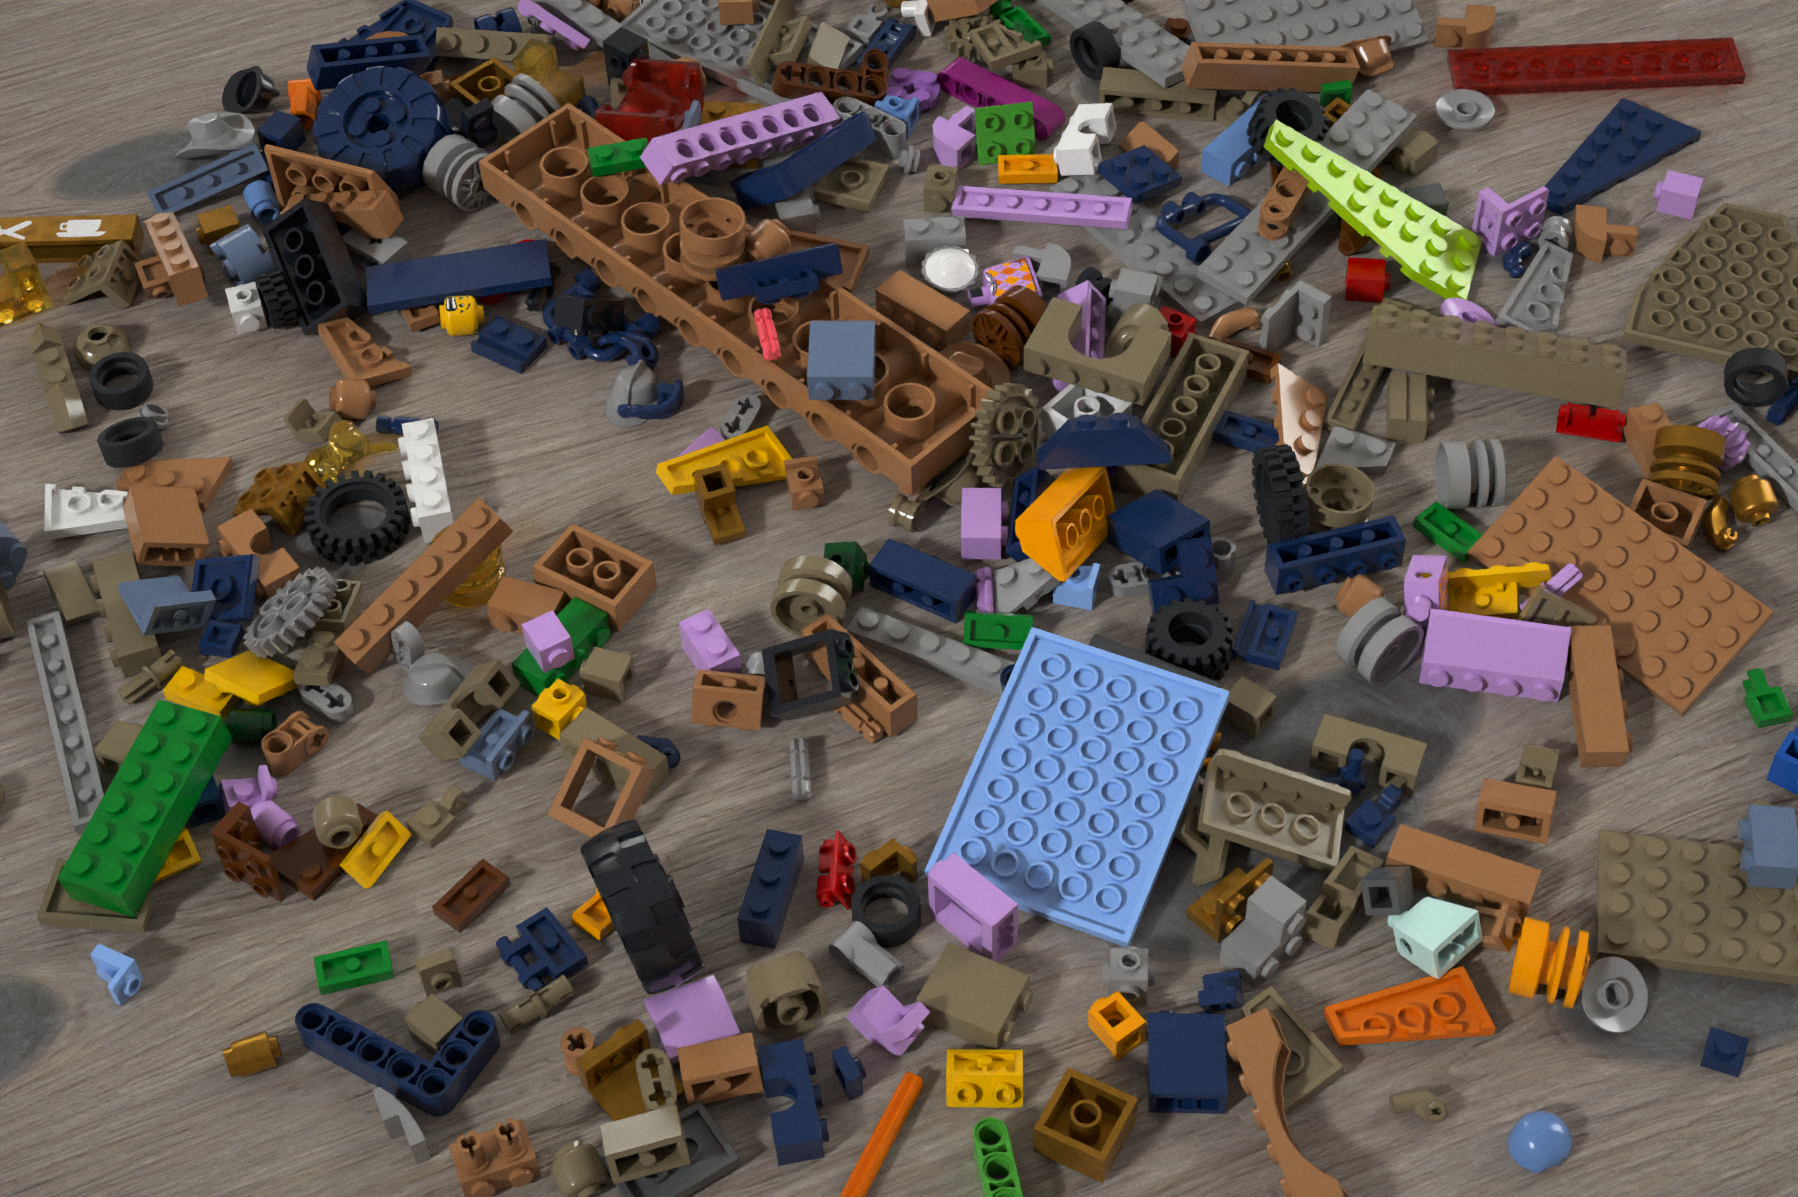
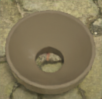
[73,323,132,371]

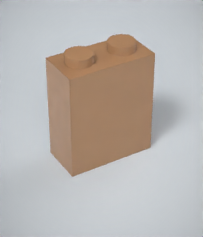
[123,486,209,567]

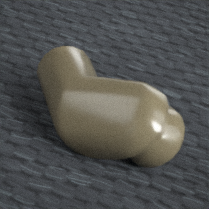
[1389,1090,1447,1123]

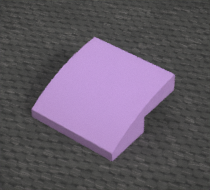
[644,974,740,1064]

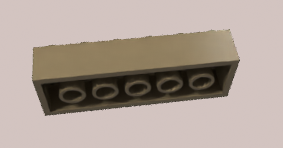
[1117,333,1249,502]

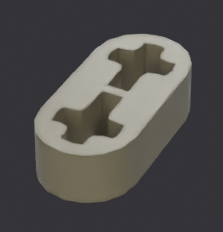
[636,1048,679,1112]

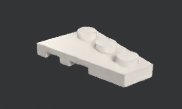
[44,483,128,540]

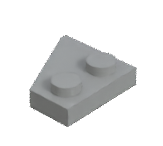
[1315,426,1396,475]
[993,558,1060,614]

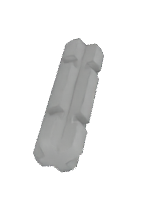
[789,738,812,802]

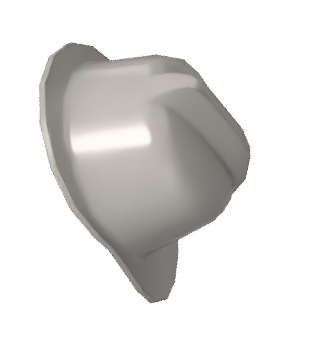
[604,359,662,428]
[403,653,476,706]

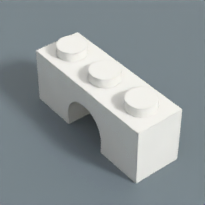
[1053,103,1117,176]

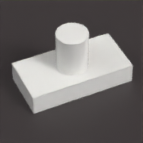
[901,0,936,37]

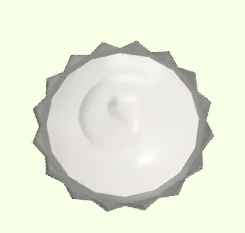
[920,244,980,295]

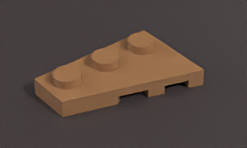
[318,317,412,387]

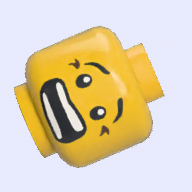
[439,295,484,336]

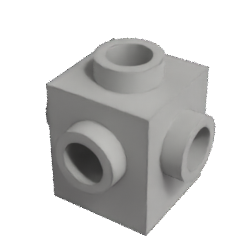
[1102,946,1155,1004]

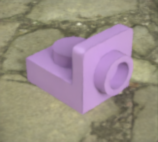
[219,765,277,814]

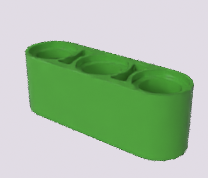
[973,1117,1023,1197]

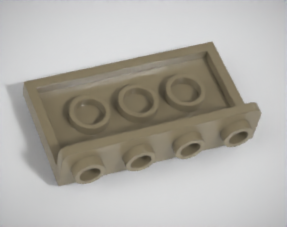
[1197,749,1352,873]

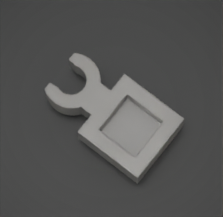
[844,4,888,46]

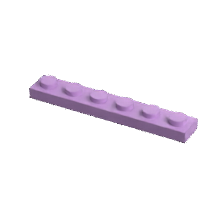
[951,186,1133,229]

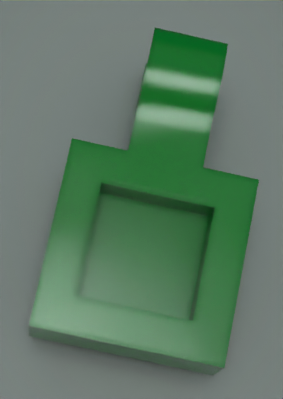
[1742,668,1793,729]

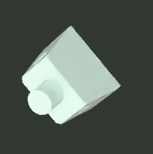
[1387,897,1483,979]

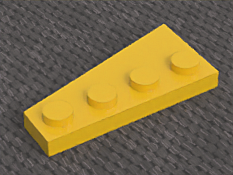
[656,425,793,495]

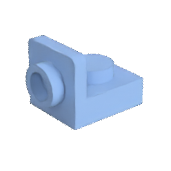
[90,943,144,1006]

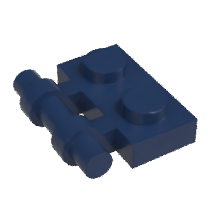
[496,907,588,992]

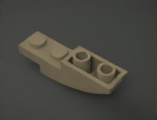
[293,579,363,686]

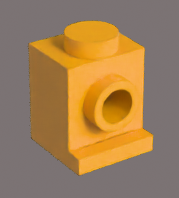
[1088,991,1146,1061]

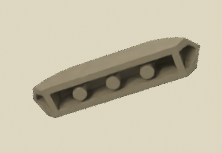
[28,323,90,433]

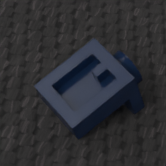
[1198,970,1244,1012]

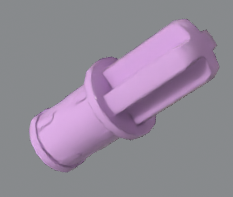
[1519,563,1583,610]

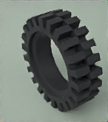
[1252,444,1310,544]
[304,470,410,566]

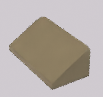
[808,22,849,69]

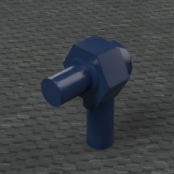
[1319,748,1366,795]

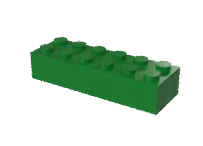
[58,699,232,918]

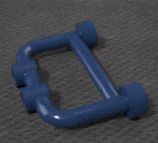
[1155,192,1251,266]
[542,268,662,362]

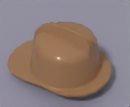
[1339,34,1393,78]

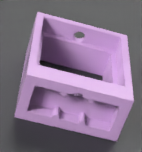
[928,852,1018,962]

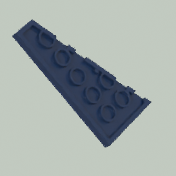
[1545,98,1701,216]

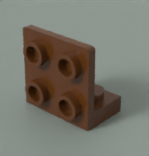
[211,801,285,901]

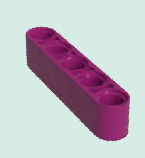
[937,57,1066,141]

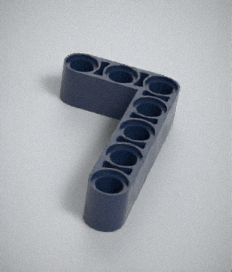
[729,112,878,210]
[295,1003,500,1117]

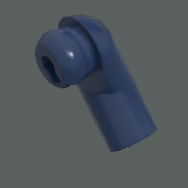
[577,95,604,123]
[1502,241,1532,278]
[637,735,680,769]

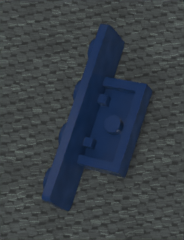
[715,243,843,305]

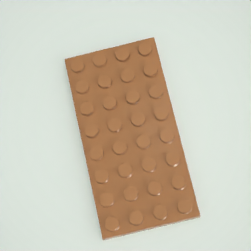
[1468,455,1774,717]

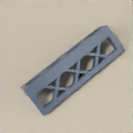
[147,143,269,214]

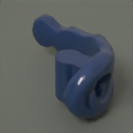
[598,330,659,370]
[617,379,684,419]

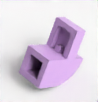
[933,105,976,172]
[845,985,930,1055]

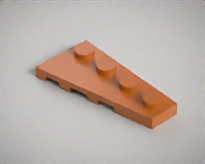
[1323,966,1496,1046]

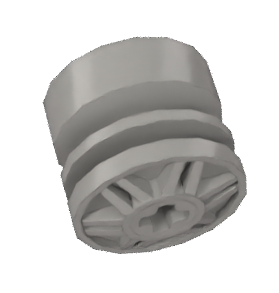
[491,73,561,142]
[422,134,493,212]
[1435,438,1507,509]

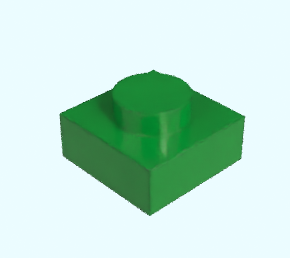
[1319,80,1353,108]

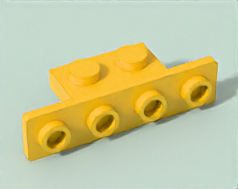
[1421,562,1552,619]

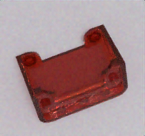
[594,58,704,144]

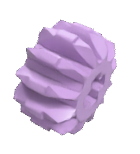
[1697,414,1750,472]

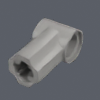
[828,921,904,990]

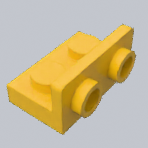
[946,1049,1023,1108]

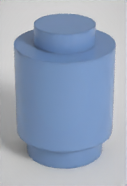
[243,180,280,224]

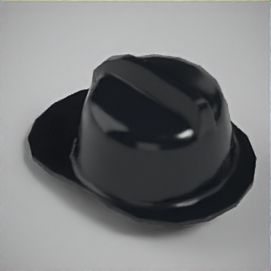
[222,66,280,113]

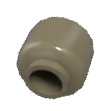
[312,795,363,849]
[550,1140,608,1197]

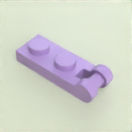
[517,0,592,51]

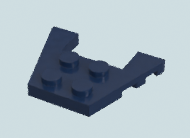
[338,0,454,72]

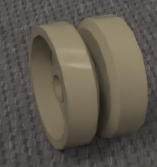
[770,555,853,637]

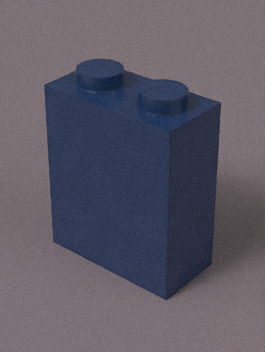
[1107,489,1211,575]
[1146,1010,1228,1114]

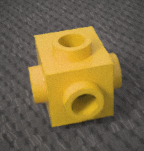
[532,679,587,741]

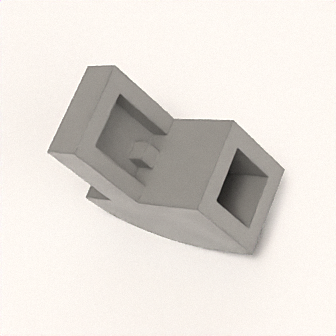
[1012,242,1071,300]

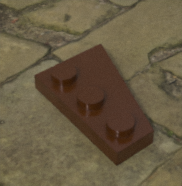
[267,803,378,901]

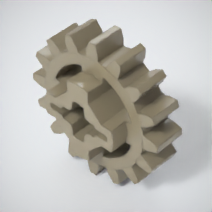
[945,12,1001,61]

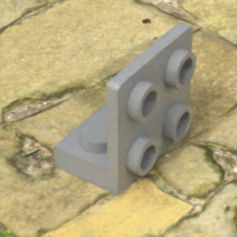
[1259,280,1332,352]

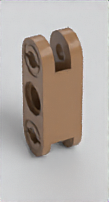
[1257,166,1312,241]

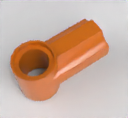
[288,78,321,130]

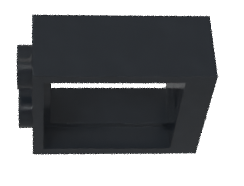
[761,629,859,720]

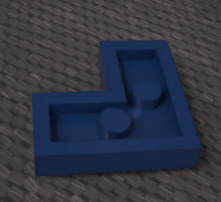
[1147,536,1220,613]

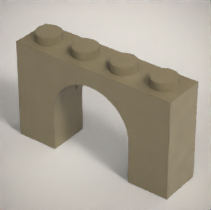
[1024,297,1172,406]

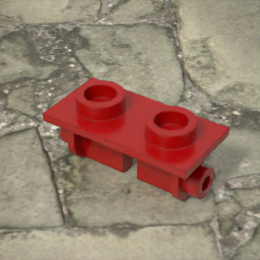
[1556,402,1626,443]
[816,830,857,910]

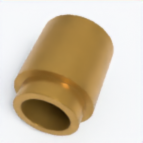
[223,1030,283,1078]

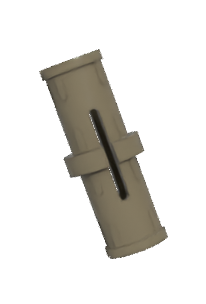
[498,975,575,1034]

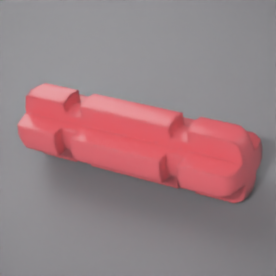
[754,307,781,361]

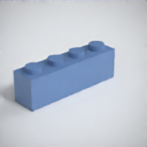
[1201,89,1277,187]

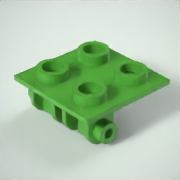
[974,101,1036,165]

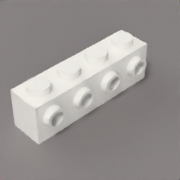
[398,418,454,543]

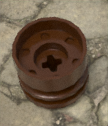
[971,285,1047,369]

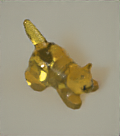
[304,420,398,483]

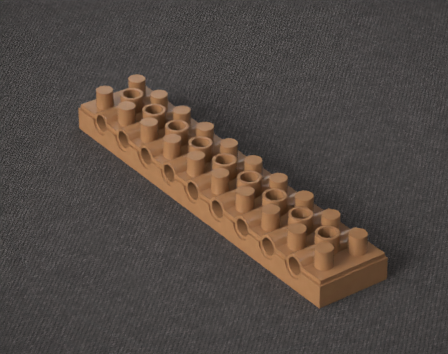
[479,103,994,495]

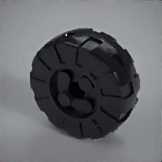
[580,820,705,994]

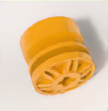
[1508,917,1590,1009]

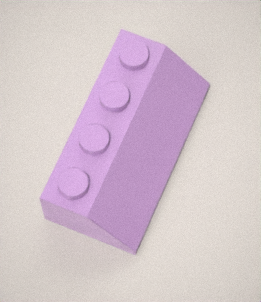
[1419,608,1571,702]

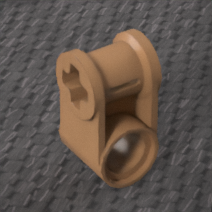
[261,710,329,777]

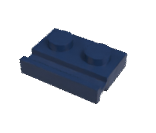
[470,316,548,374]
[1231,600,1298,671]

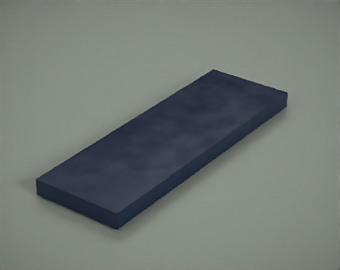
[365,239,552,314]

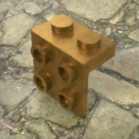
[576,1019,684,1121]

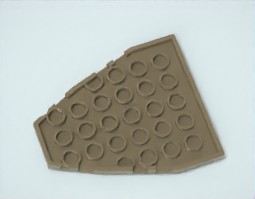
[1622,203,1798,380]

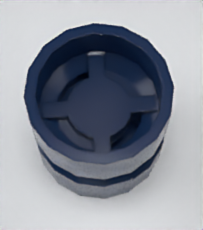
[474,7,523,33]

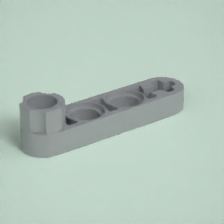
[1108,537,1236,598]

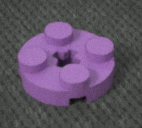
[883,67,940,115]

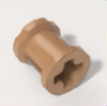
[560,1027,595,1076]

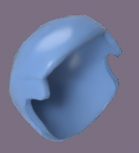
[1507,1111,1573,1173]

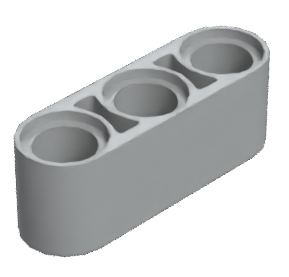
[833,97,907,158]

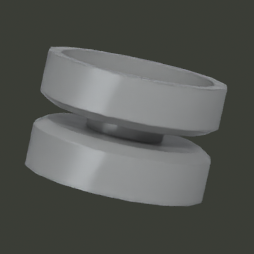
[1335,597,1424,686]

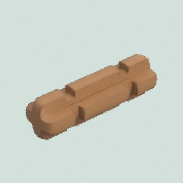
[832,702,884,743]

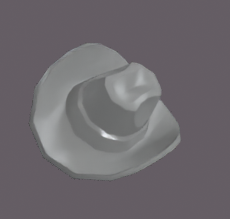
[176,112,257,159]

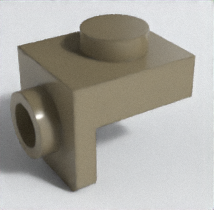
[284,399,343,442]
[1515,743,1560,790]

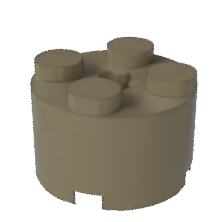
[744,951,829,1040]

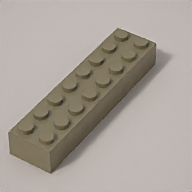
[1362,304,1627,409]

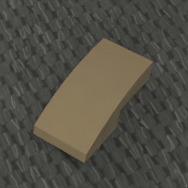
[43,561,99,626]

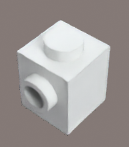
[225,282,268,335]

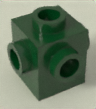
[824,541,869,592]

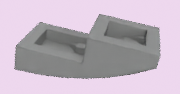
[372,1087,431,1164]

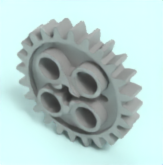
[243,566,338,659]

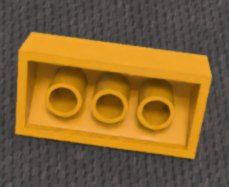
[1015,466,1116,581]

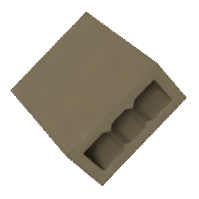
[916,942,1033,1050]

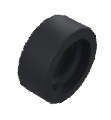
[1070,21,1120,80]
[1724,347,1788,407]
[89,352,153,411]
[97,417,164,468]
[852,875,921,947]

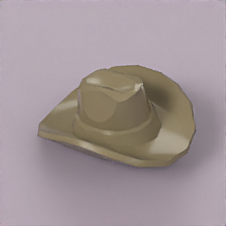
[1104,303,1169,359]

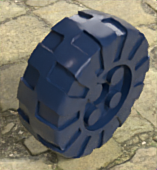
[313,65,452,198]

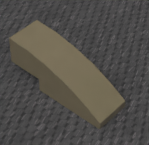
[1301,846,1384,950]

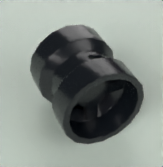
[1075,266,1113,306]

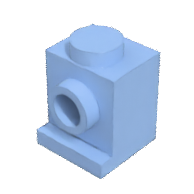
[1053,563,1100,610]

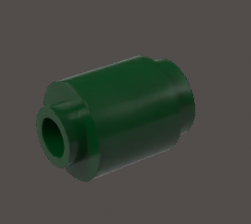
[223,707,277,743]

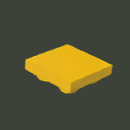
[204,650,298,706]

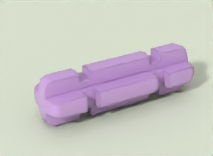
[975,567,995,612]

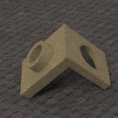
[414,948,462,997]

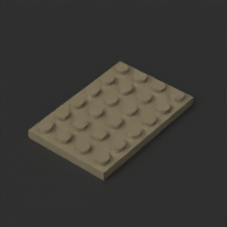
[1595,830,1798,985]

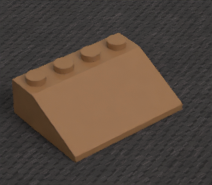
[264,144,402,231]

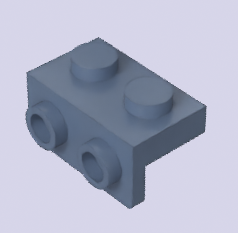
[459,708,535,782]

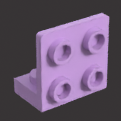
[1471,186,1549,257]

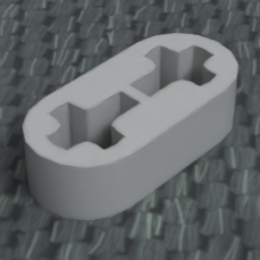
[720,394,762,440]
[391,621,424,672]
[297,680,355,724]

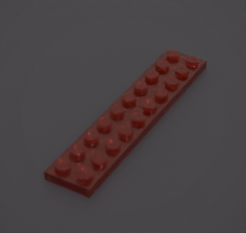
[1446,37,1745,95]

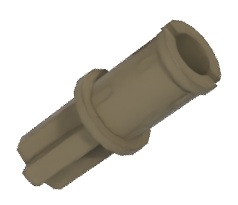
[118,649,184,705]

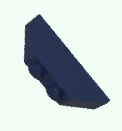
[1036,413,1171,470]

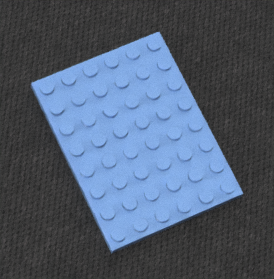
[925,627,1230,946]

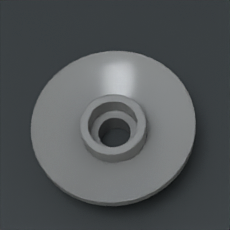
[1436,89,1495,130]
[1580,957,1648,1033]

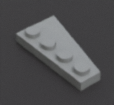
[1494,240,1573,334]

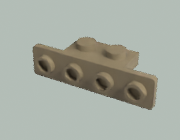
[746,0,812,85]
[1174,776,1230,887]

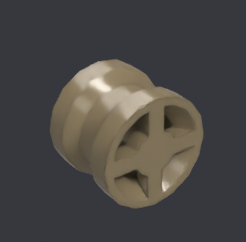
[887,494,925,533]

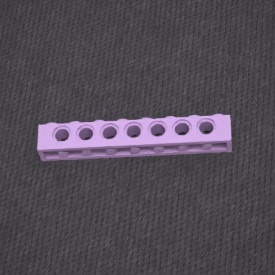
[640,92,841,185]

